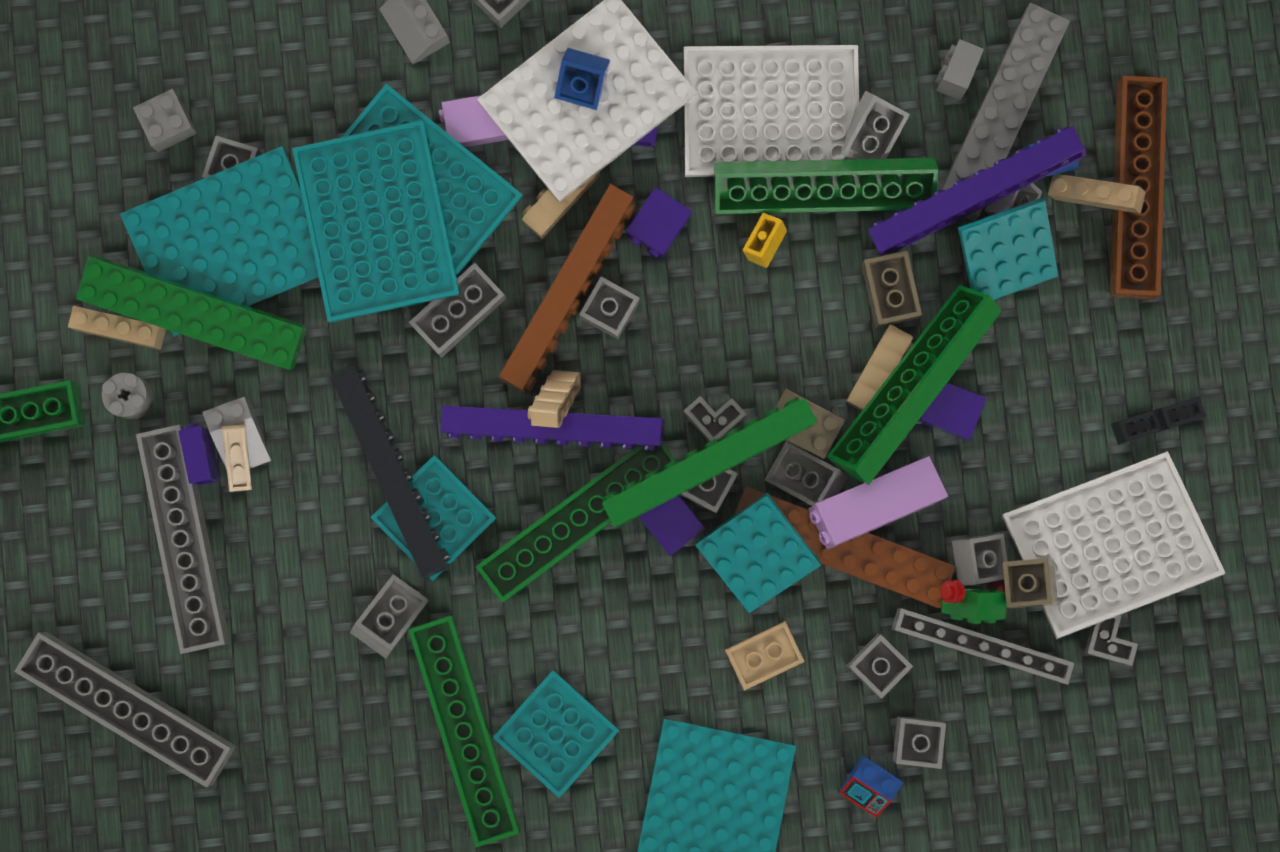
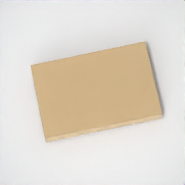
[725,621,805,691]

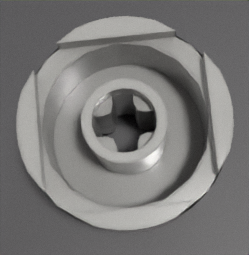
[102,373,153,419]

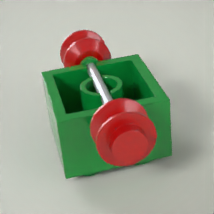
[940,580,1007,624]

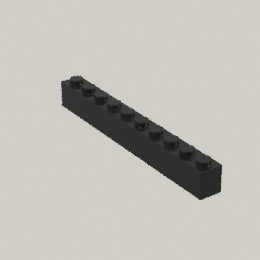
[330,366,451,578]

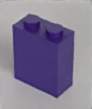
[626,187,692,258]
[917,383,986,441]
[178,423,221,486]
[638,496,705,556]

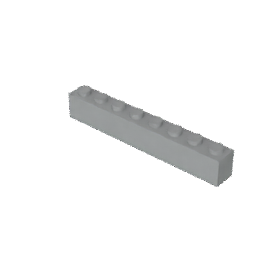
[891,608,1074,685]

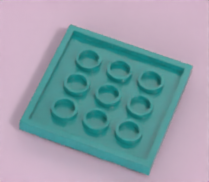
[958,197,1058,300]
[370,455,497,581]
[695,493,822,613]
[493,670,619,798]

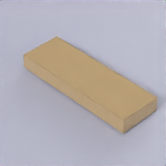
[222,424,252,492]

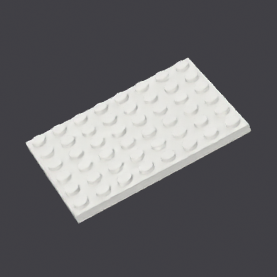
[477,0,697,203]
[684,45,859,177]
[1002,451,1225,639]

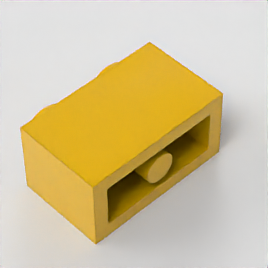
[743,213,787,268]

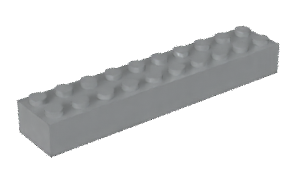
[941,3,1070,221]
[136,425,230,654]
[14,632,236,788]

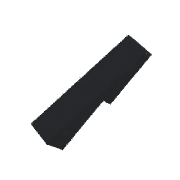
[1111,396,1206,445]

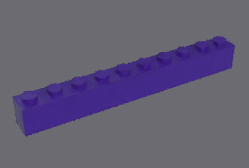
[868,126,1087,256]
[440,406,665,451]

